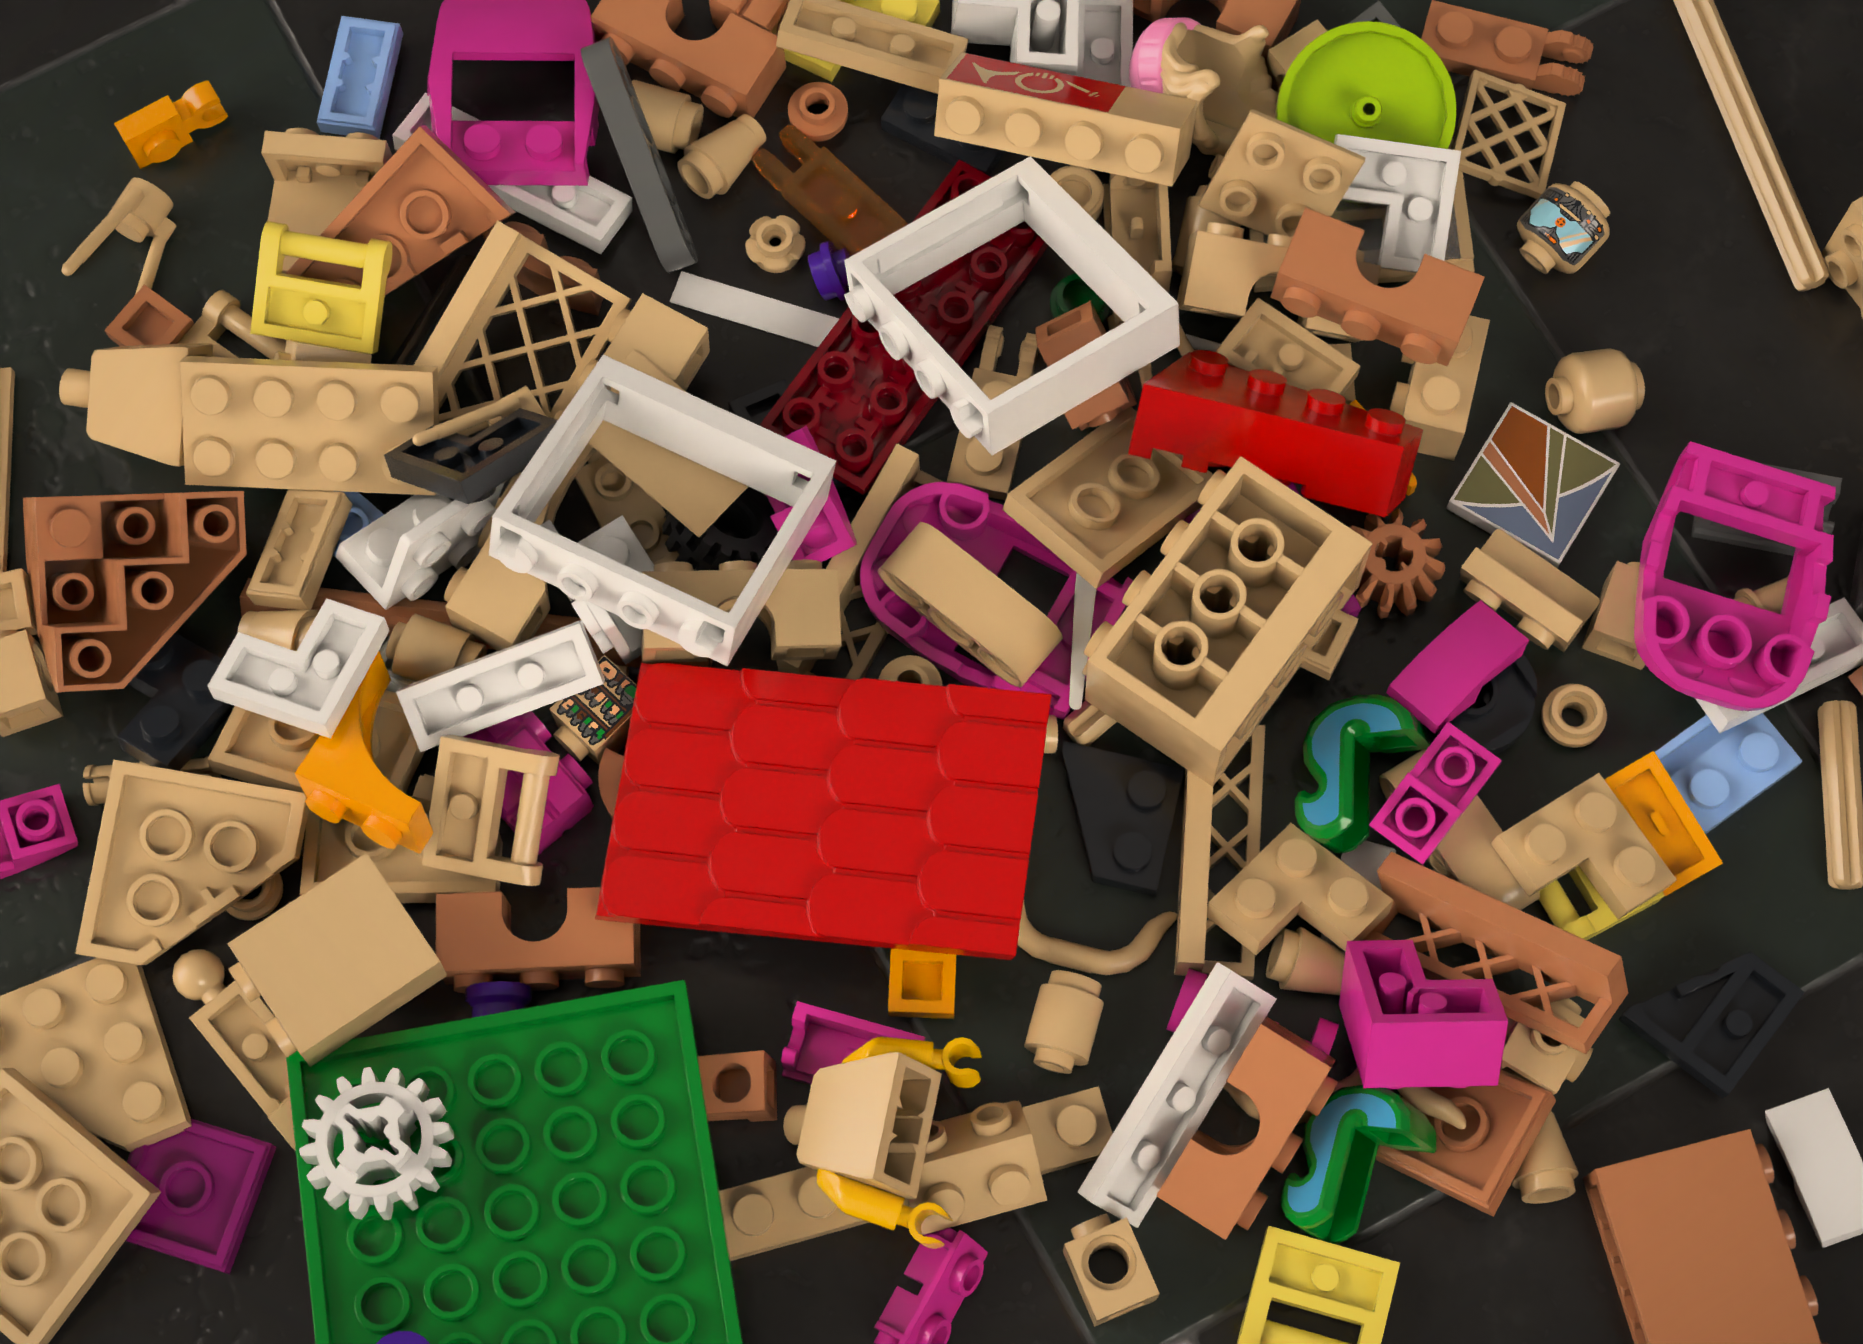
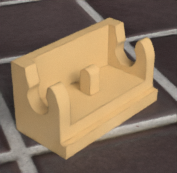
[1103,173,1172,293]

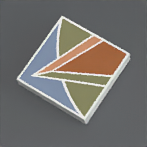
[1446,402,1620,568]

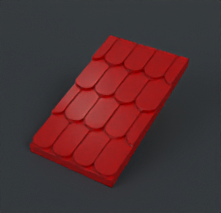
[595,663,1052,960]

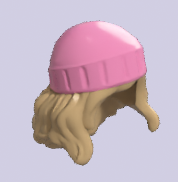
[1129,17,1278,156]

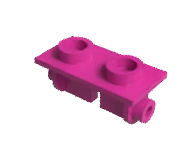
[873,1228,988,1344]

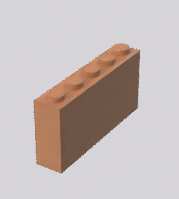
[1582,1129,1828,1344]

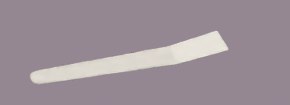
[1069,573,1096,710]

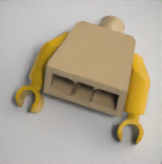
[783,1036,982,1249]

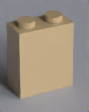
[227,853,447,1067]

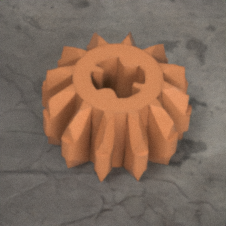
[1349,508,1445,619]

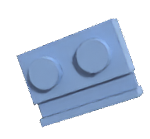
[1655,713,1802,834]

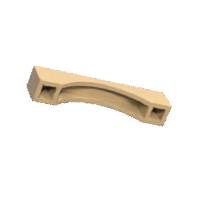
[444,293,710,651]

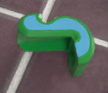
[1295,694,1431,853]
[1281,1085,1436,1244]

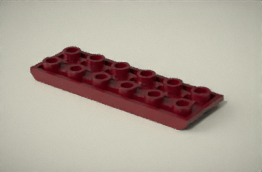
[759,160,1049,495]

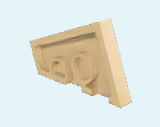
[300,809,503,903]

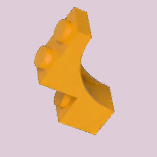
[295,651,434,854]

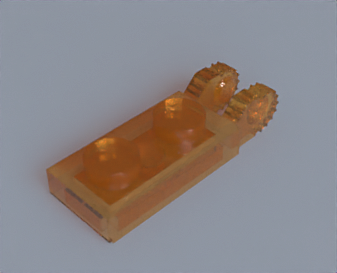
[751,124,908,256]

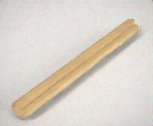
[1673,0,1829,291]

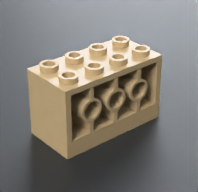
[1082,456,1373,787]

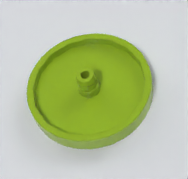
[1276,21,1457,204]

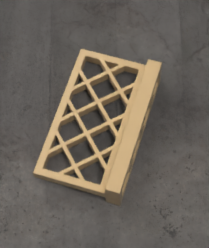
[414,220,632,509]

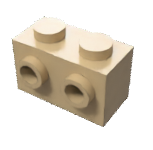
[1390,315,1490,461]

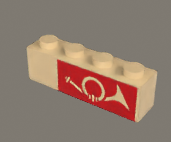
[934,52,1198,186]

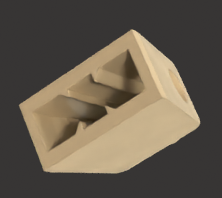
[59,343,213,467]

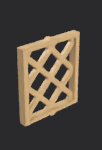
[1451,70,1566,199]

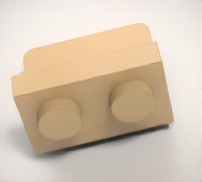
[261,128,392,273]

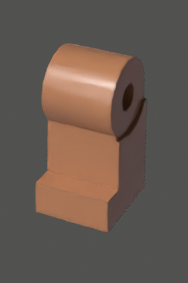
[698,1050,777,1122]

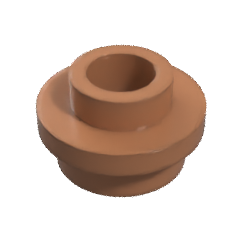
[788,82,848,142]

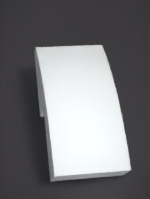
[1765,1088,1863,1248]

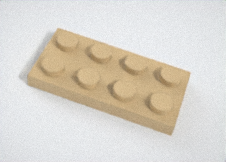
[179,356,439,496]

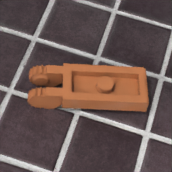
[1421,0,1593,97]

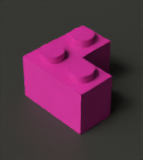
[1339,940,1508,1090]

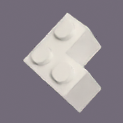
[951,0,1079,75]

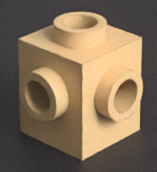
[1501,998,1593,1095]

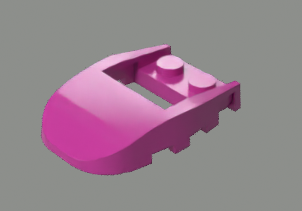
[427,0,600,186]
[1634,441,1836,711]
[860,482,1133,720]

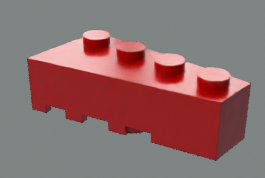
[1128,350,1423,517]

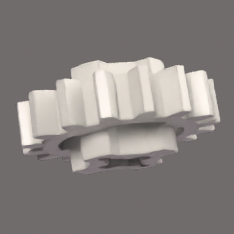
[299,1067,454,1220]

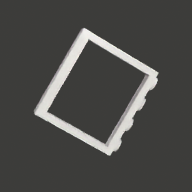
[844,156,1180,455]
[489,355,836,666]

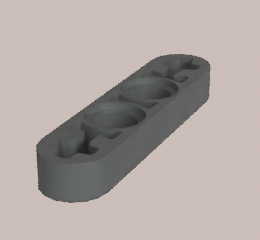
[581,37,698,274]

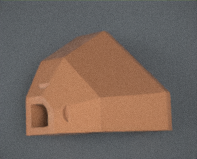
[23,491,247,693]

